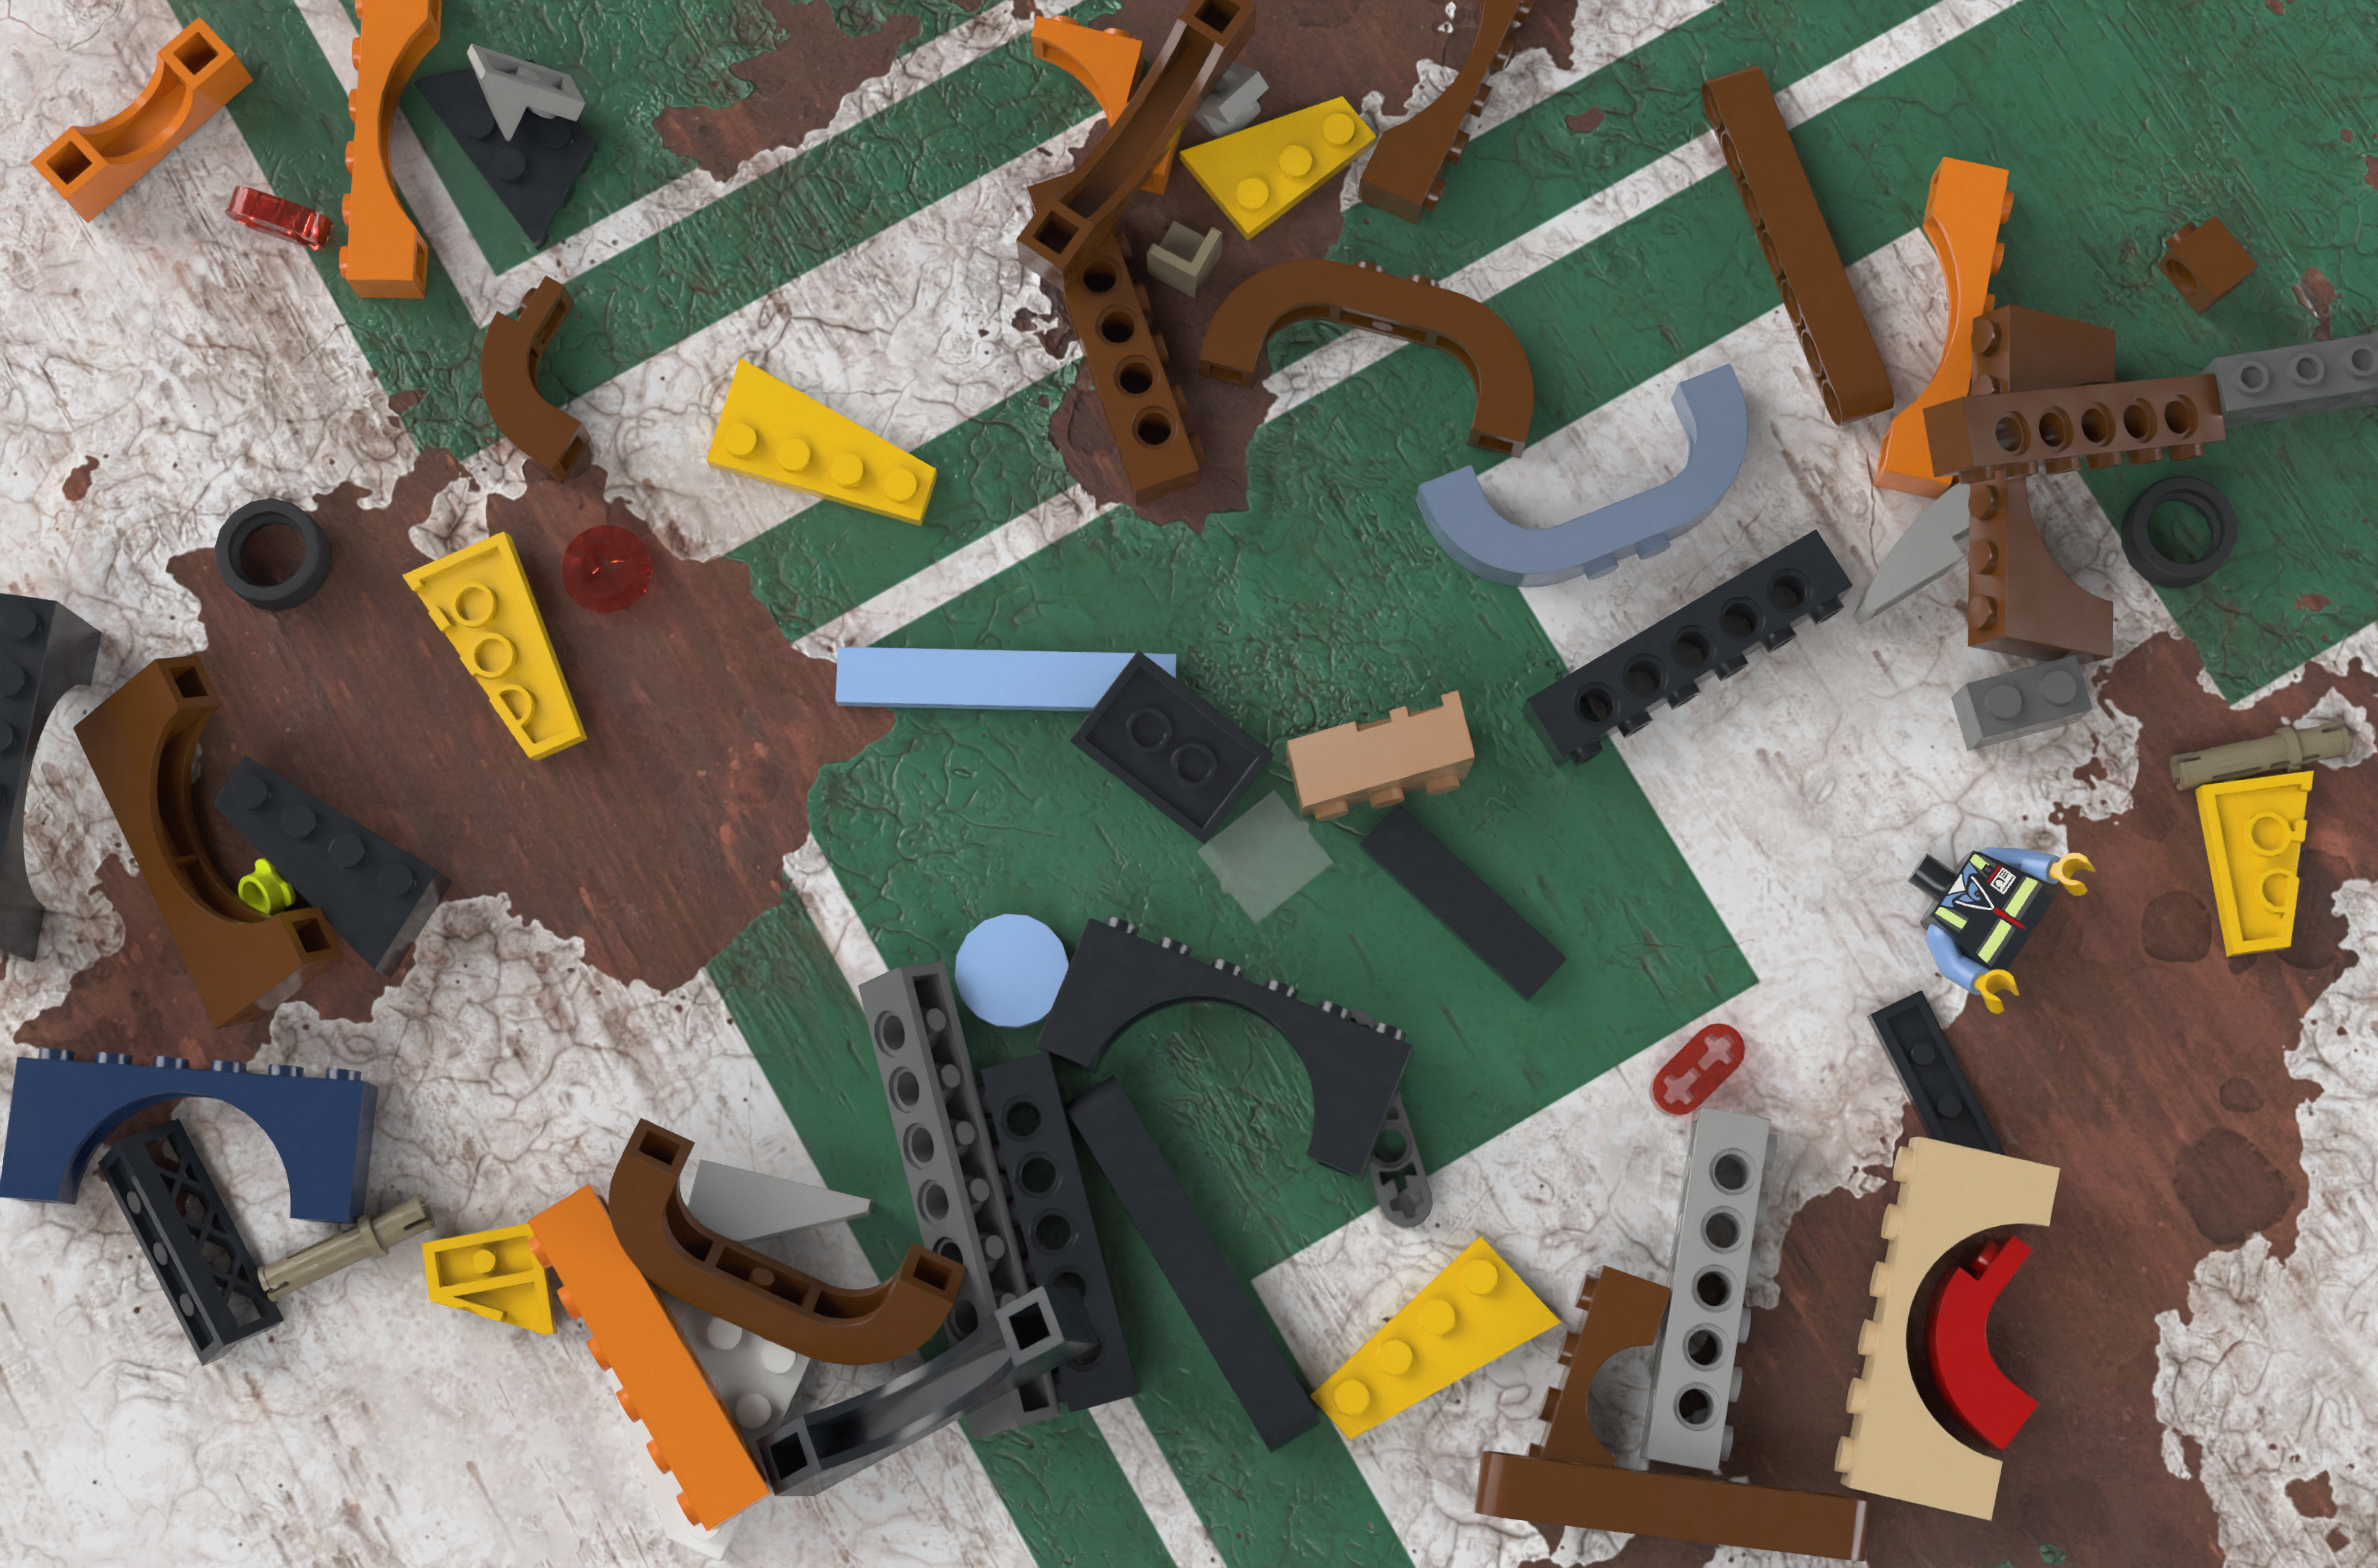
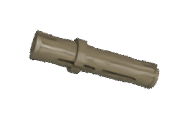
[2170,720,2351,791]
[258,1194,436,1302]

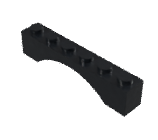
[756,1285,1100,1496]

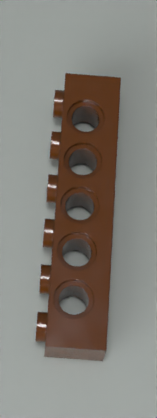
[1027,172,1206,506]
[1923,373,2227,485]

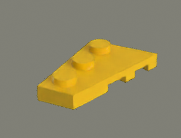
[1180,96,1377,241]

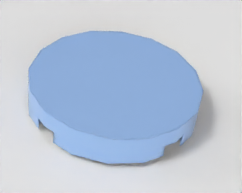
[955,914,1069,1029]

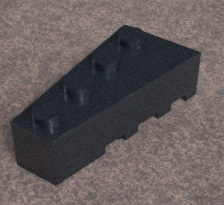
[213,755,453,979]

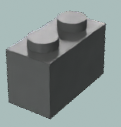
[1951,655,2093,751]

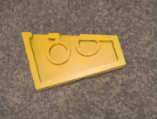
[2195,771,2314,957]

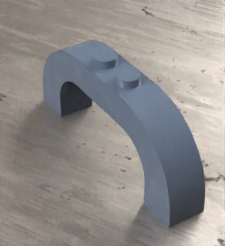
[1416,363,1748,588]

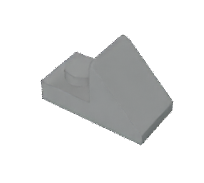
[467,43,585,141]
[1194,62,1269,139]

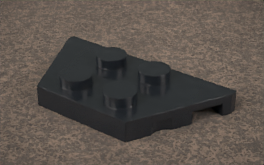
[414,59,598,251]

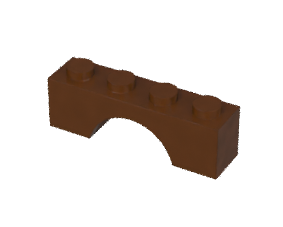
[1525,1265,1671,1466]

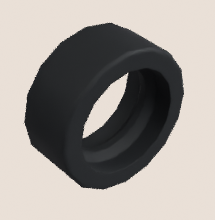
[2121,476,2238,588]
[214,498,331,611]

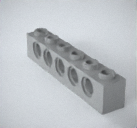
[1639,1106,1777,1472]

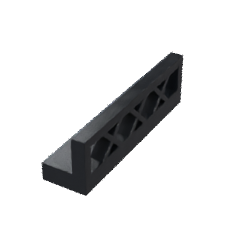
[98,1118,284,1366]

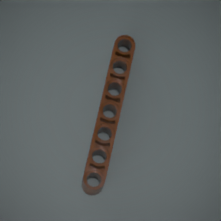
[1701,64,1894,427]
[1474,1451,1871,1561]

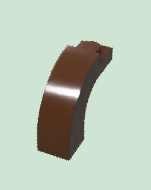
[480,276,591,484]

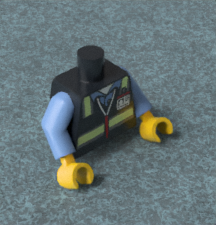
[1907,847,2096,1014]

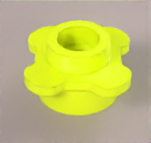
[238,857,295,915]

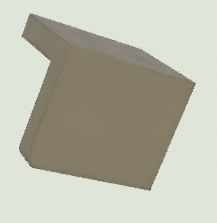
[1147,221,1222,299]

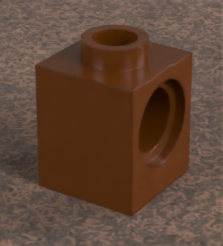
[2157,216,2258,316]

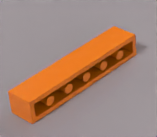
[527,1184,774,1531]

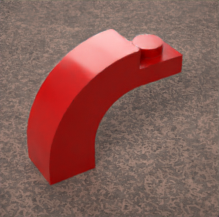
[1924,1235,2039,1451]

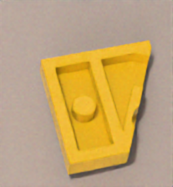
[422,1223,558,1336]

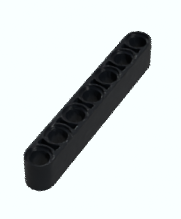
[1064,1075,1322,1454]

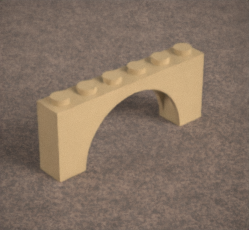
[1835,1137,2060,1521]

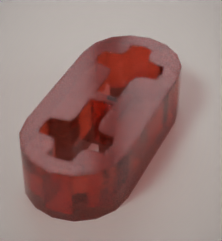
[225,186,334,251]
[1649,1023,1745,1117]

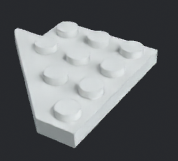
[607,1285,813,1561]

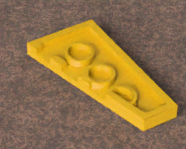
[706,358,938,526]
[402,531,587,761]
[1310,1235,1561,1440]

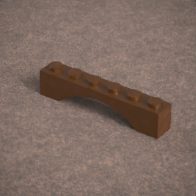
[1016,0,1256,292]
[1358,0,1537,226]

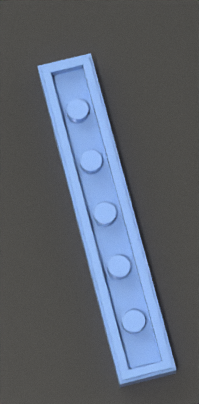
[836,647,1176,711]

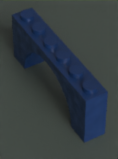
[0,1048,378,1225]

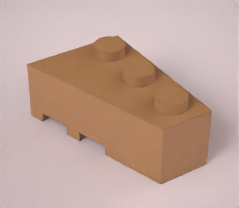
[1286,690,1475,821]

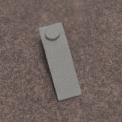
[688,1159,876,1245]

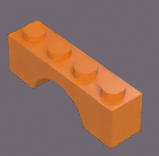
[30,17,253,223]

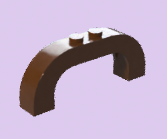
[1199,259,1534,459]
[608,1118,966,1365]

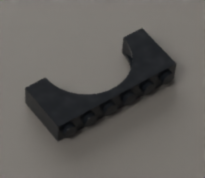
[0,593,102,962]
[1036,915,1414,1182]

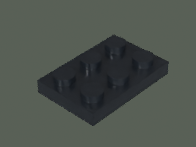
[1069,650,1274,845]

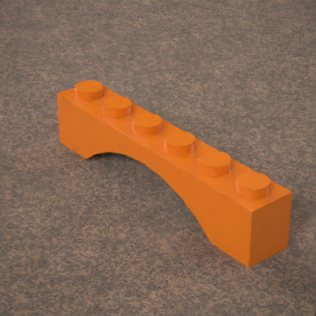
[339,0,442,299]
[1874,157,2014,499]

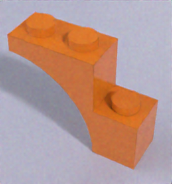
[1031,15,1180,195]

